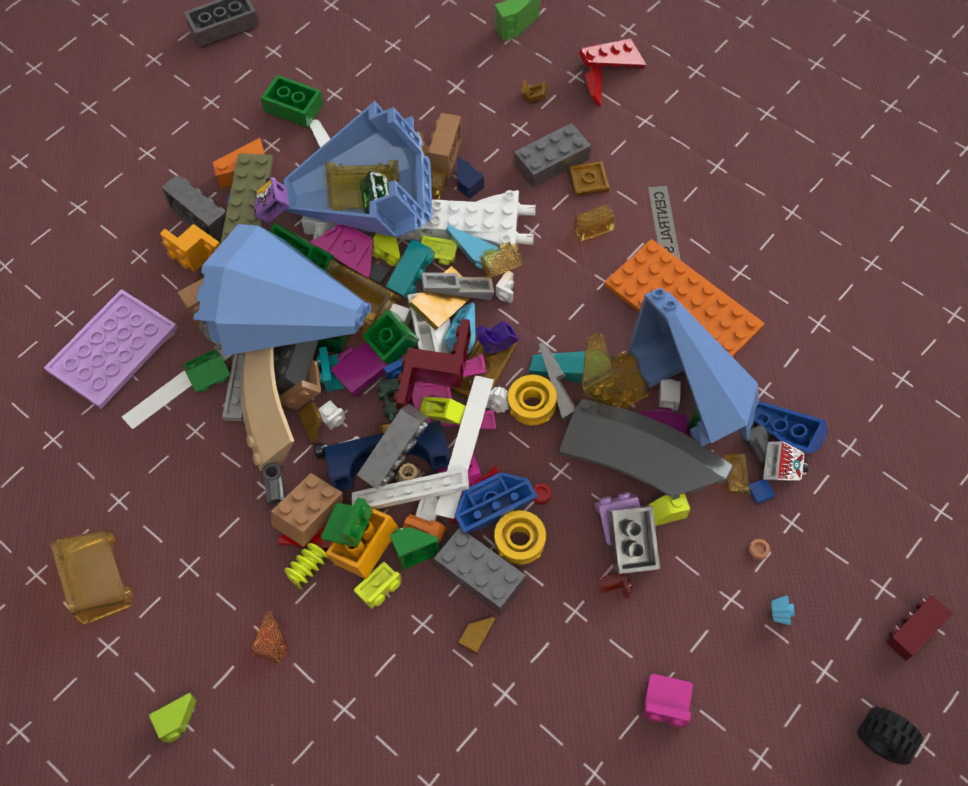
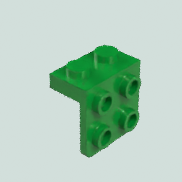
[321,497,373,547]

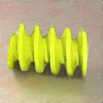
[284,543,329,589]

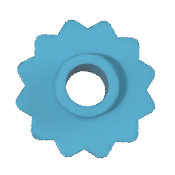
[771,595,795,625]

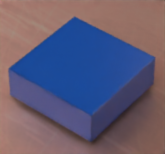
[747,479,775,504]

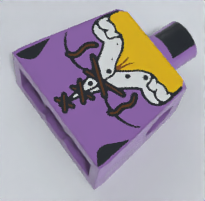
[254,177,290,223]

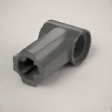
[742,425,768,465]
[262,463,284,506]

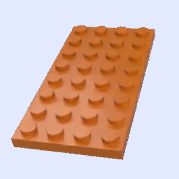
[604,239,765,357]

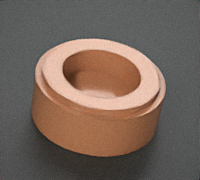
[748,539,770,561]

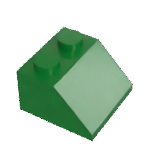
[182,348,230,392]
[390,527,440,571]

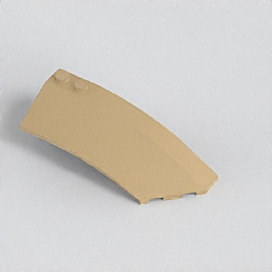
[240,347,294,471]

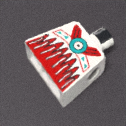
[763,441,809,480]

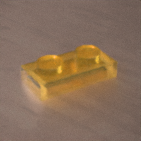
[724,454,750,494]

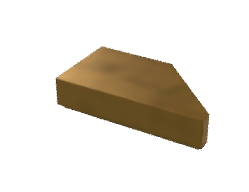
[298,402,323,443]
[458,617,496,654]

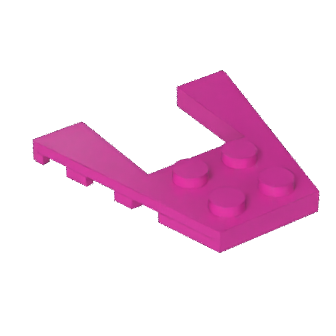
[412,354,497,430]

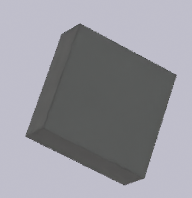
[365,262,390,286]

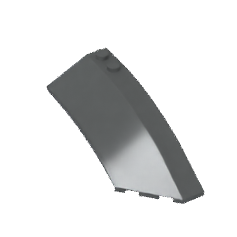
[559,399,733,500]

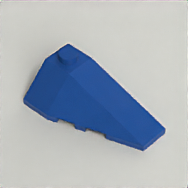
[753,401,828,454]

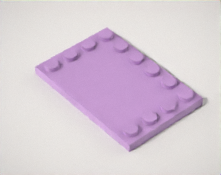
[44,289,178,409]

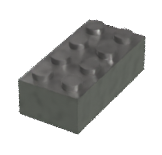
[184,0,259,47]
[514,123,591,188]
[161,174,226,243]
[357,404,429,489]
[434,527,526,615]

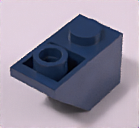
[457,158,484,199]

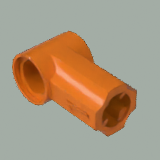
[403,514,447,543]

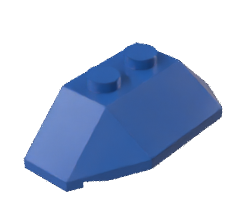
[455,472,538,534]

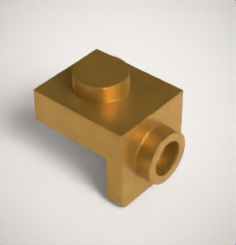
[521,80,548,103]

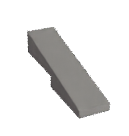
[421,273,494,301]
[539,342,576,421]

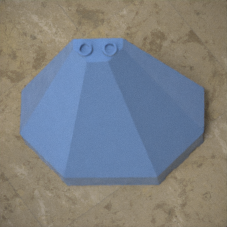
[284,101,433,237]
[194,224,371,356]
[628,288,759,447]

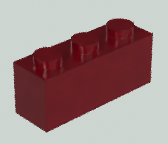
[886,595,953,661]

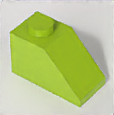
[149,693,196,743]

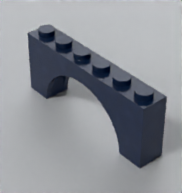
[325,421,450,491]

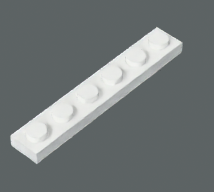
[352,468,469,509]

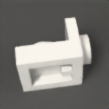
[495,270,514,303]
[318,400,346,430]
[415,496,439,521]

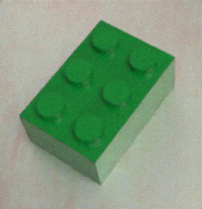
[261,75,324,128]

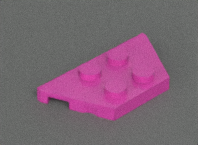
[311,224,374,279]

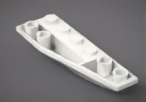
[408,292,451,354]

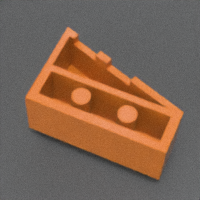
[213,138,265,188]

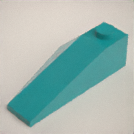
[529,350,610,388]

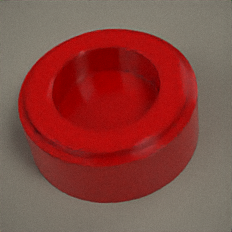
[533,483,551,504]

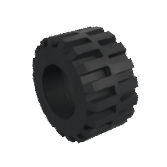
[857,707,923,765]

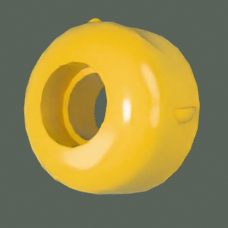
[508,375,557,426]
[494,510,546,565]

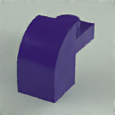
[475,321,519,354]

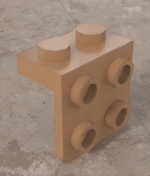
[279,360,321,409]

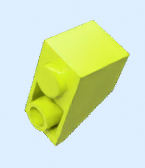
[372,233,401,267]

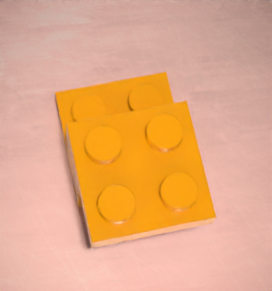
[160,224,220,272]

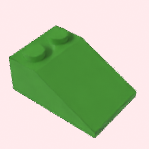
[495,0,540,41]

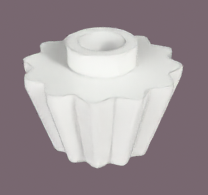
[486,387,509,413]

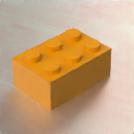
[326,508,399,579]

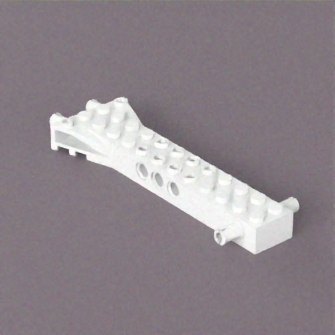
[302,190,536,260]

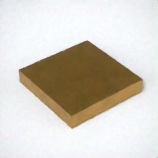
[568,161,610,197]

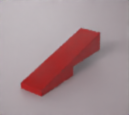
[585,43,602,107]

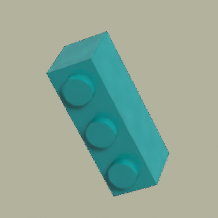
[386,238,435,299]

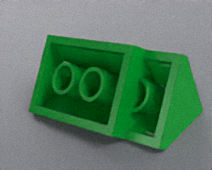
[270,223,338,276]

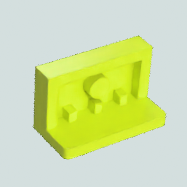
[421,235,458,265]
[354,562,402,609]

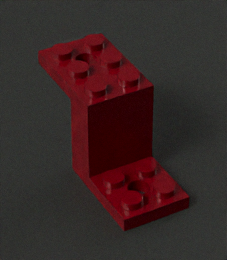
[394,319,471,411]

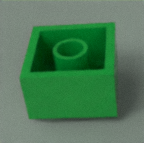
[362,309,420,364]

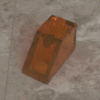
[251,610,287,663]

